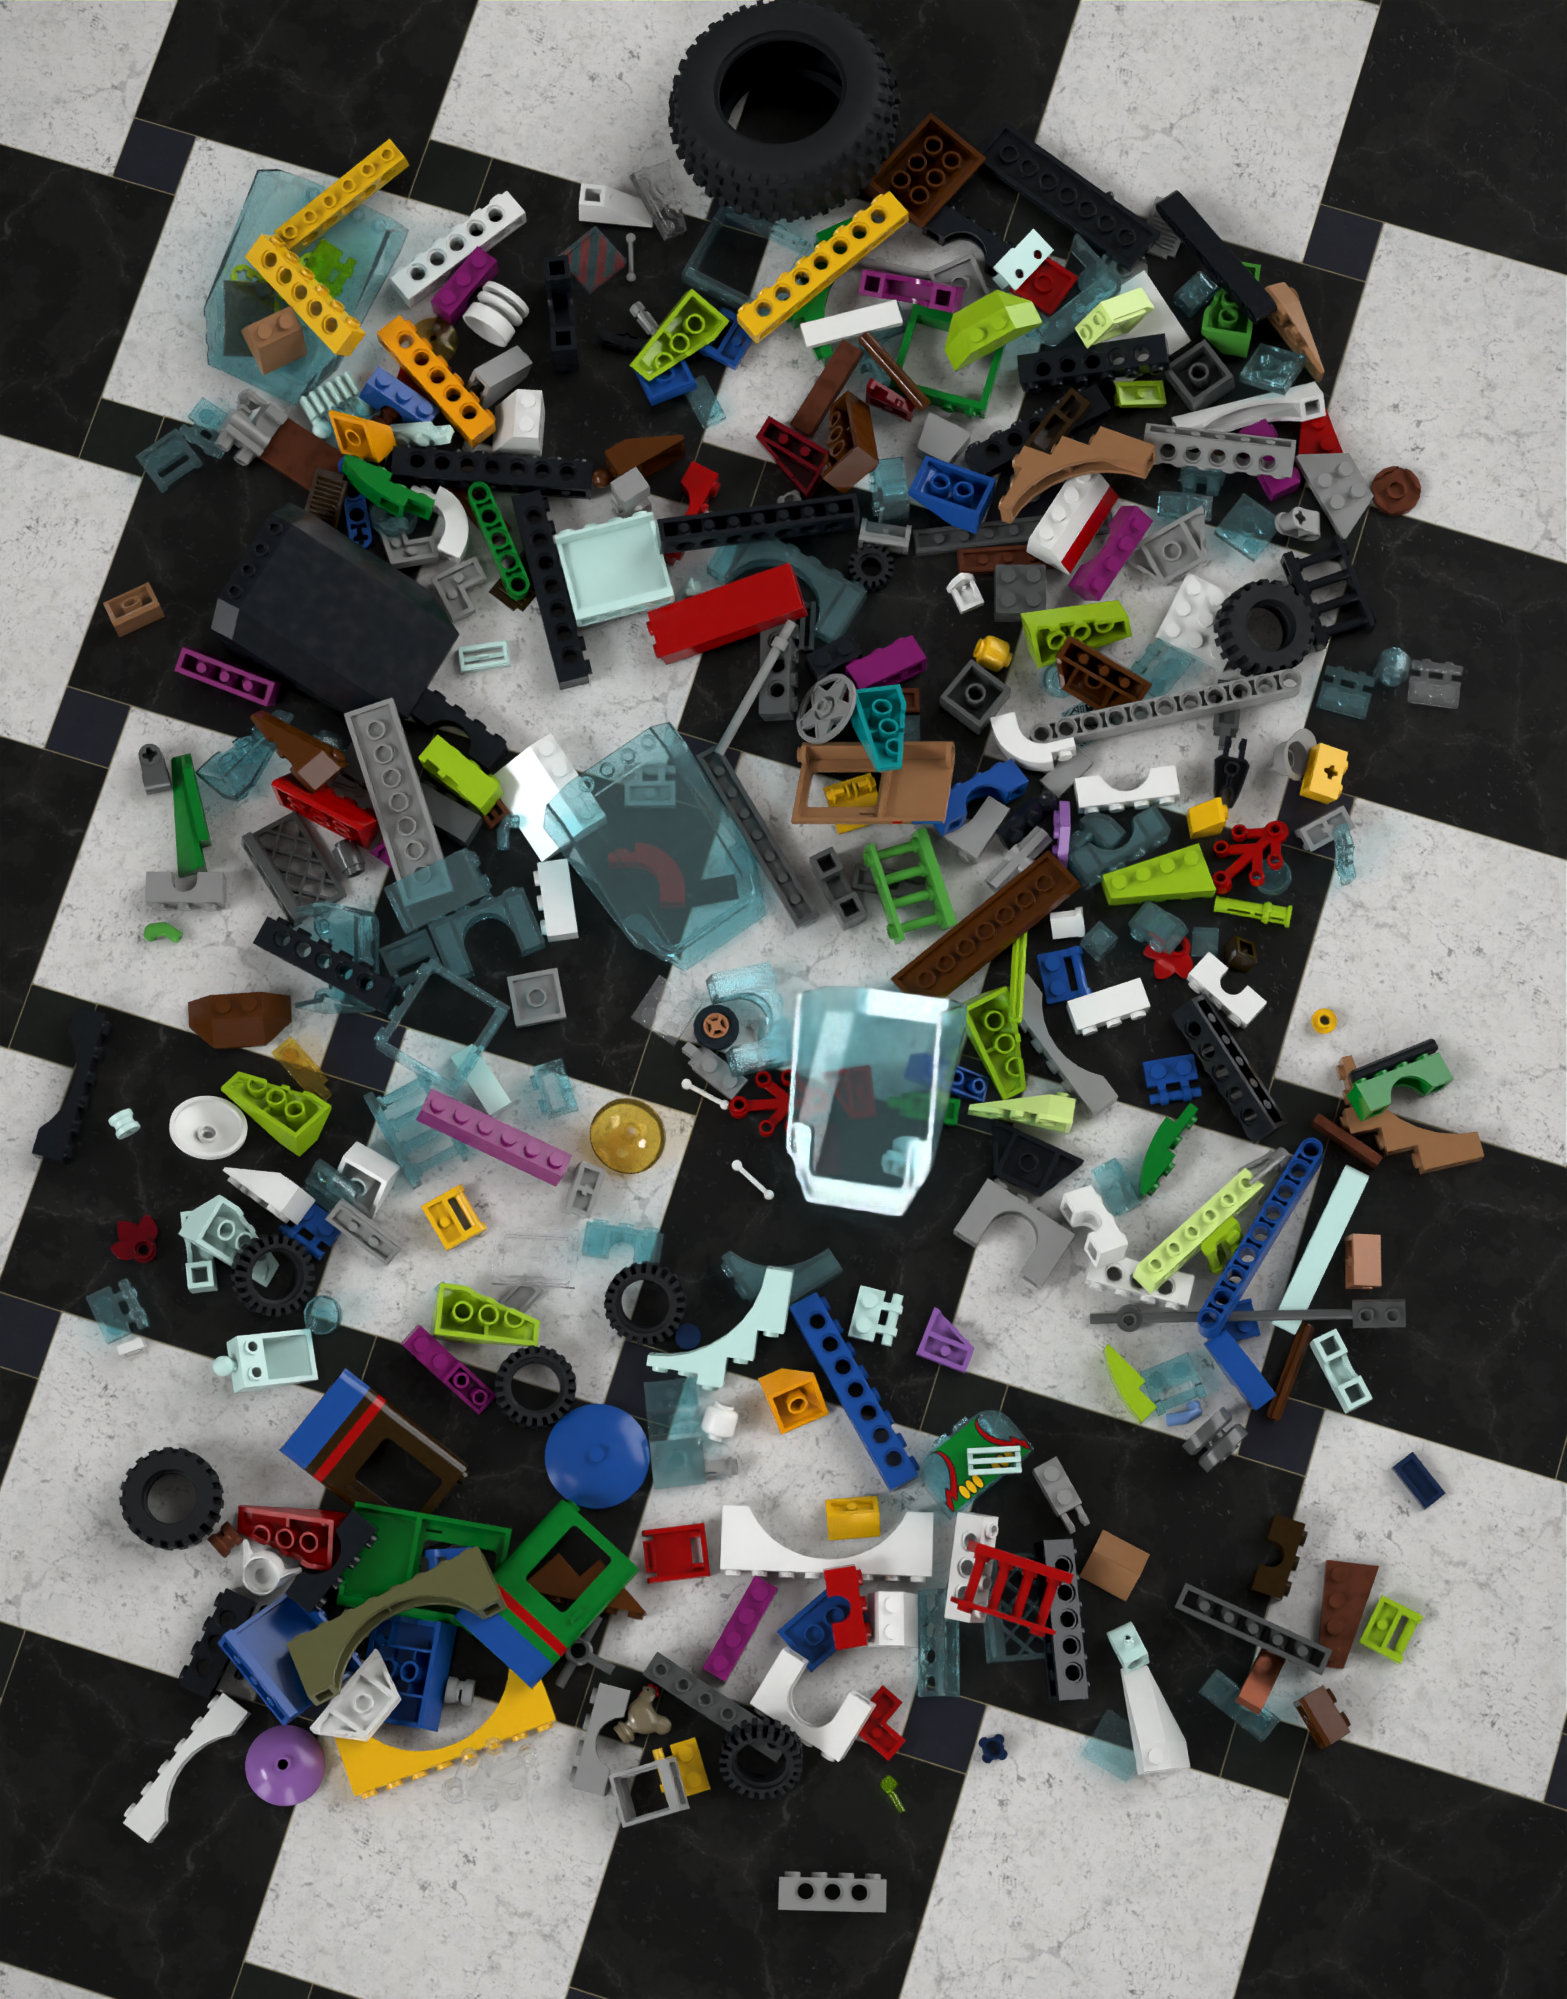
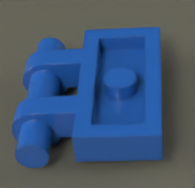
[1142,1054,1202,1106]
[278,1203,342,1261]

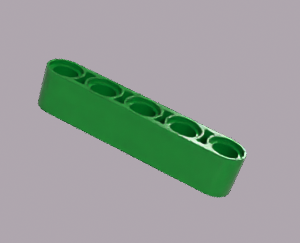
[468,482,530,601]

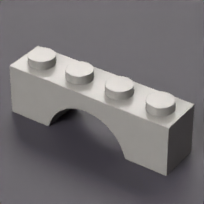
[569,1683,631,1796]

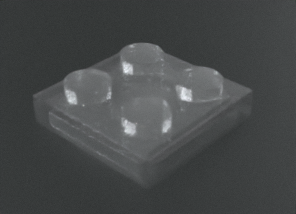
[631,975,702,1046]

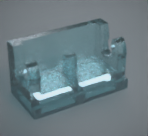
[1091,1157,1142,1217]

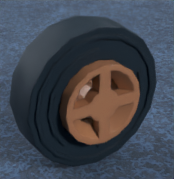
[693,1005,739,1051]

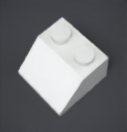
[328,1141,401,1219]
[868,1591,920,1648]

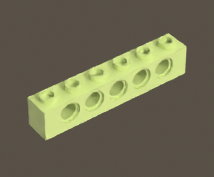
[1133,1168,1264,1295]

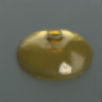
[590,1098,666,1174]

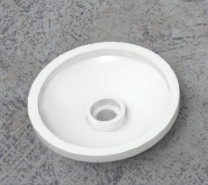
[169,1096,248,1160]

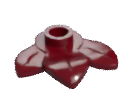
[110,1215,158,1263]

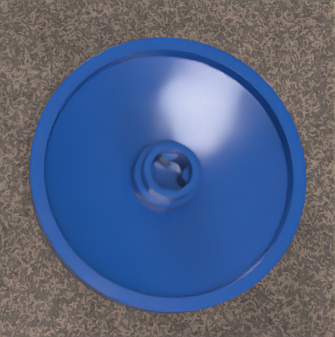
[545,1404,650,1510]

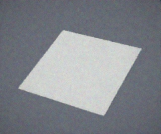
[1072,270,1191,384]

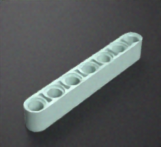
[1271,1165,1369,1335]

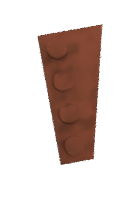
[1318,1560,1379,1669]

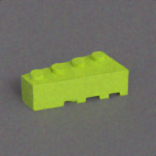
[1100,843,1216,906]

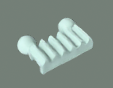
[299,371,375,441]

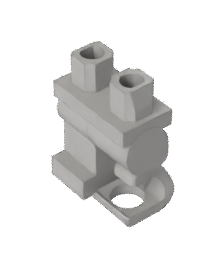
[215,389,288,466]

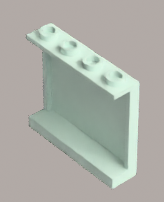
[555,511,675,627]

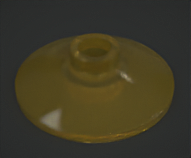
[409,318,458,362]

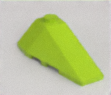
[629,289,729,382]
[954,986,1026,1100]
[430,1282,540,1347]

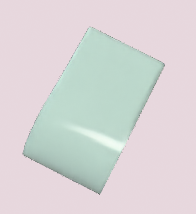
[1107,1621,1150,1674]

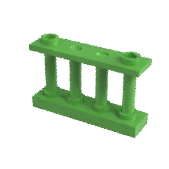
[863,827,957,945]

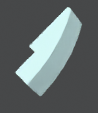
[451,1044,513,1118]

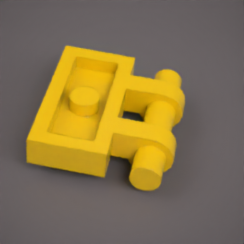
[652,1737,711,1803]

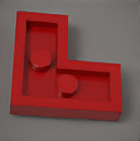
[858,1685,906,1761]

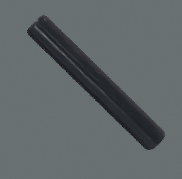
[1349,1039,1438,1084]

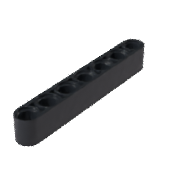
[1155,190,1277,324]

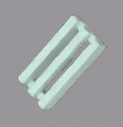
[457,640,511,674]
[967,1446,1022,1476]

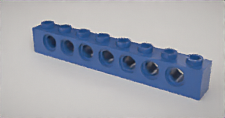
[789,1292,920,1493]

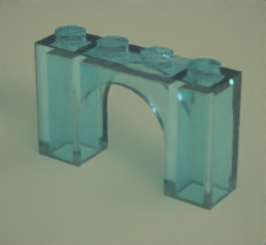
[427,886,547,985]
[706,962,797,1078]

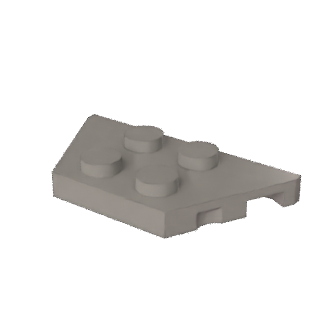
[1294,453,1374,541]
[1126,506,1207,587]

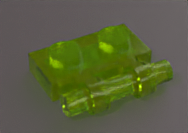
[304,238,357,299]

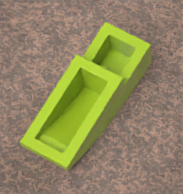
[1103,1344,1157,1425]

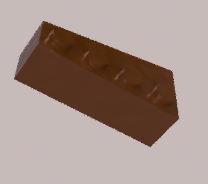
[823,390,879,494]

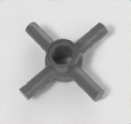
[554,1616,616,1689]

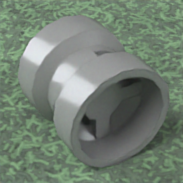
[445,1676,476,1707]

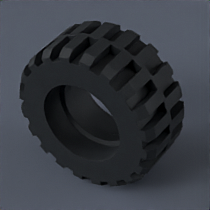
[1213,579,1315,677]
[119,1447,224,1551]

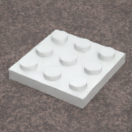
[1155,573,1254,672]

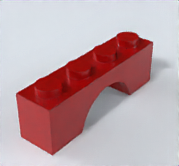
[663,461,721,566]

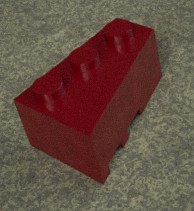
[756,416,829,499]

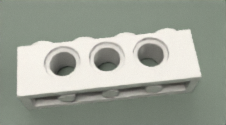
[1085,1257,1195,1312]
[944,1512,999,1623]

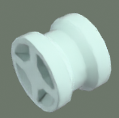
[108,1108,141,1139]

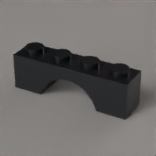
[922,204,1016,277]
[410,688,509,775]
[285,1509,379,1613]

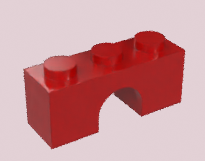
[823,1564,872,1650]

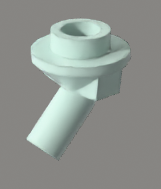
[675,577,703,602]

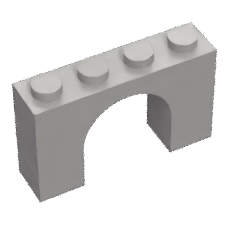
[913,796,1010,864]
[953,1179,1075,1290]

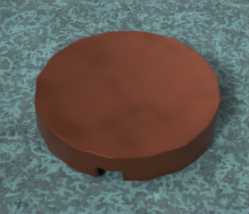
[1371,466,1421,516]

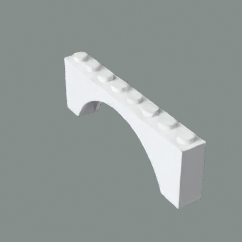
[720,1505,934,1583]

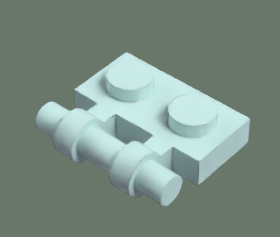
[848,1285,903,1347]

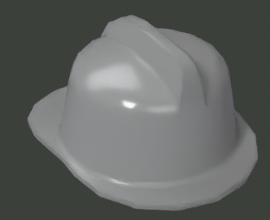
[1270,728,1317,781]

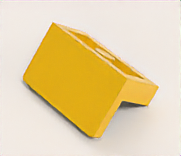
[825,1495,881,1541]

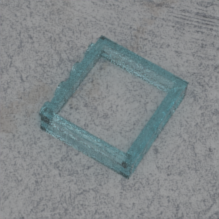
[682,205,811,316]
[374,958,510,1097]

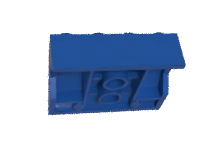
[365,1615,457,1732]

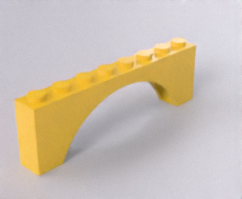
[334,1668,557,1800]

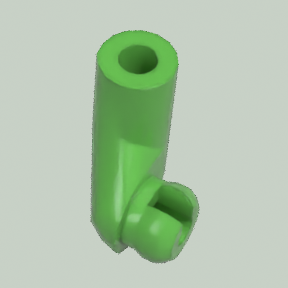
[143,922,183,944]

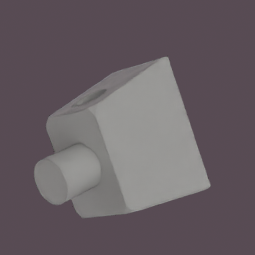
[916,412,972,470]

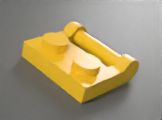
[421,1184,487,1252]

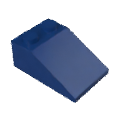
[908,455,996,534]

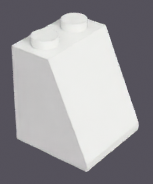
[492,389,545,458]

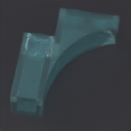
[720,1248,843,1306]

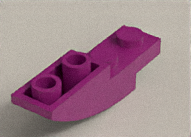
[400,1324,496,1415]

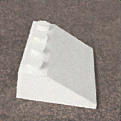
[493,733,606,862]

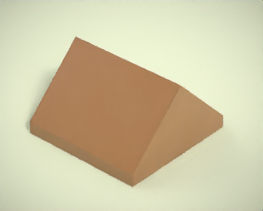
[103,582,165,638]
[1079,1530,1150,1602]

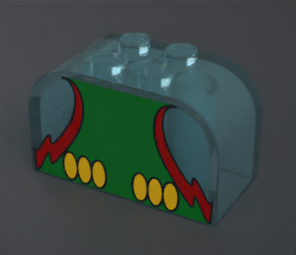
[921,1410,1034,1520]

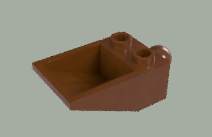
[592,434,686,488]

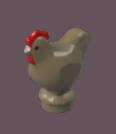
[613,1684,671,1745]

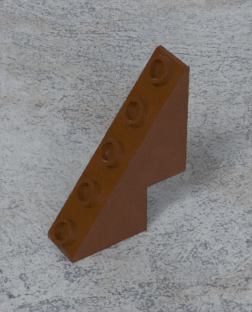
[527,1553,647,1620]

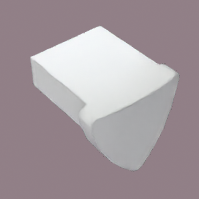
[946,573,984,615]
[1050,907,1085,939]

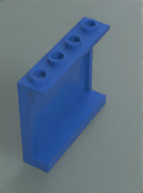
[218,1593,362,1726]

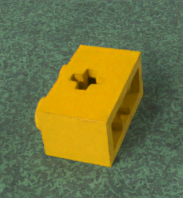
[1300,743,1348,804]

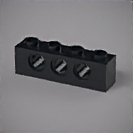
[178,1588,258,1700]

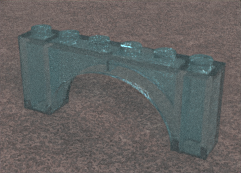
[707,539,867,643]

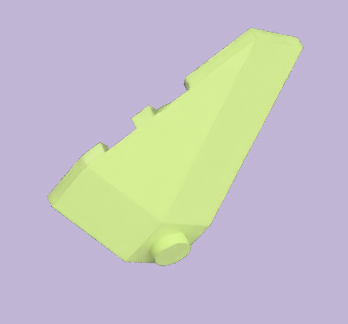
[967,1092,1076,1134]

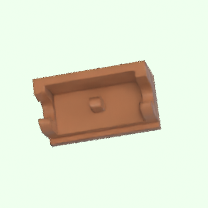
[1345,1234,1382,1289]

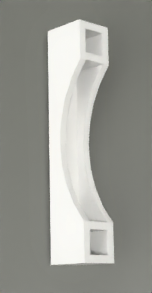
[1171,382,1326,450]
[123,1693,251,1843]

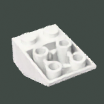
[223,1167,316,1225]

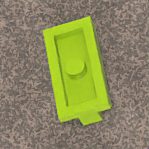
[1113,380,1167,408]

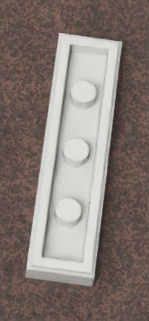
[800,300,903,350]

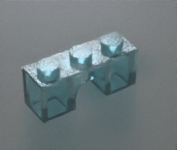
[581,1218,664,1266]
[1198,1669,1281,1742]

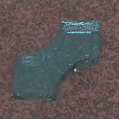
[1332,823,1357,886]

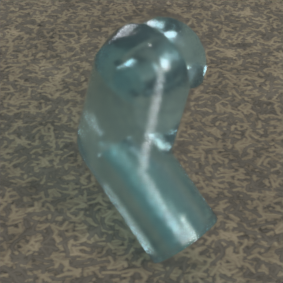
[497,813,520,850]

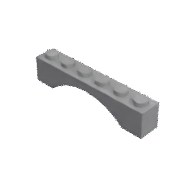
[1007,973,1119,1119]

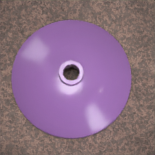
[245,1725,325,1806]

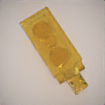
[272,1036,332,1101]

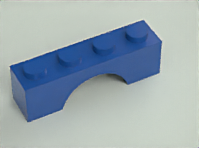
[933,758,1029,837]

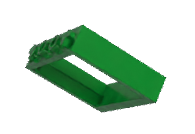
[889,304,1006,419]

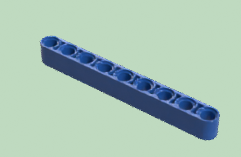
[1197,1138,1323,1339]

